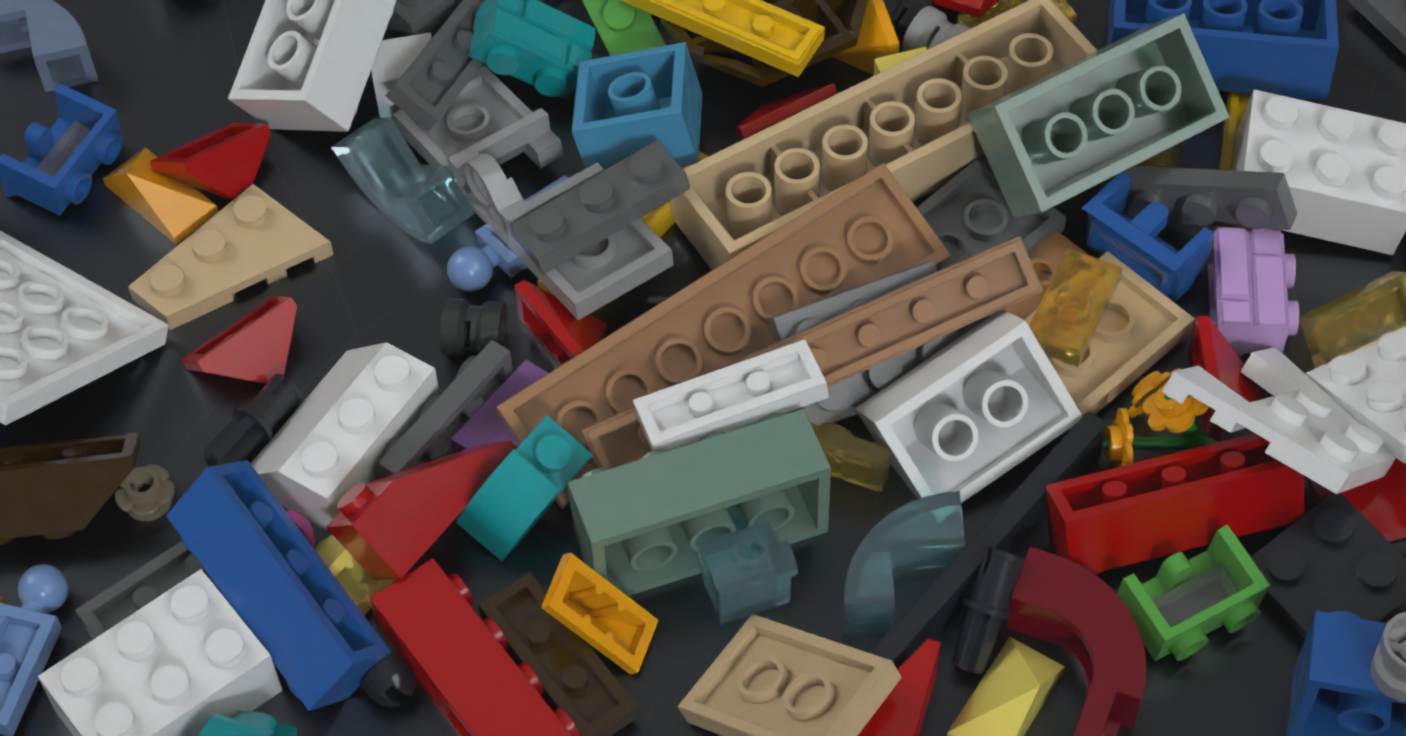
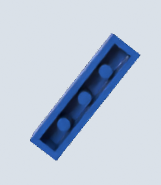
[166,460,391,711]

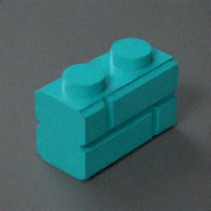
[468,0,596,100]

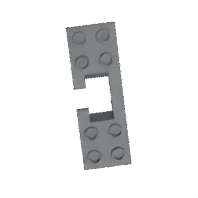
[393,65,674,320]

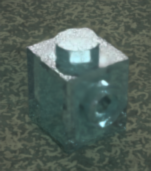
[699,521,798,624]

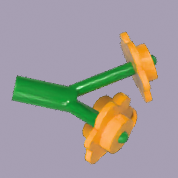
[1101,368,1218,468]

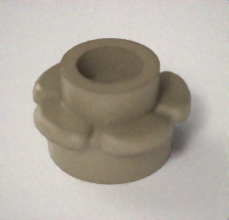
[115,464,175,521]

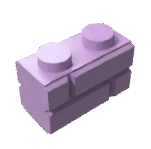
[1207,227,1299,356]

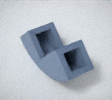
[0,0,99,92]

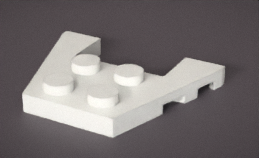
[1162,347,1396,494]

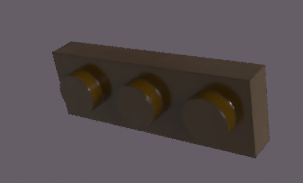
[478,571,639,736]

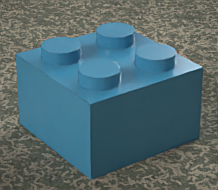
[572,42,702,170]

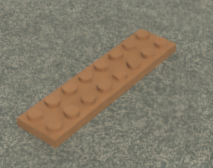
[496,163,951,510]

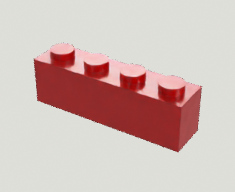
[1045,433,1304,574]
[369,558,580,736]

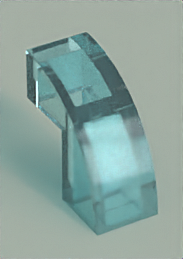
[331,117,475,244]
[843,491,965,635]

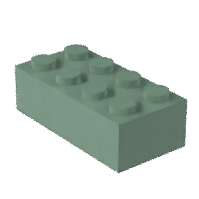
[967,13,1230,218]
[568,409,831,596]

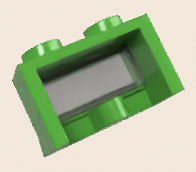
[1117,524,1270,661]

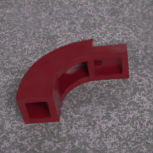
[1006,547,1146,736]

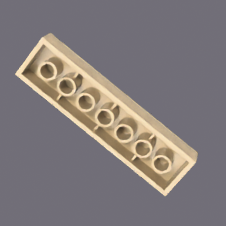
[671,0,1097,270]

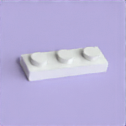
[633,339,829,451]

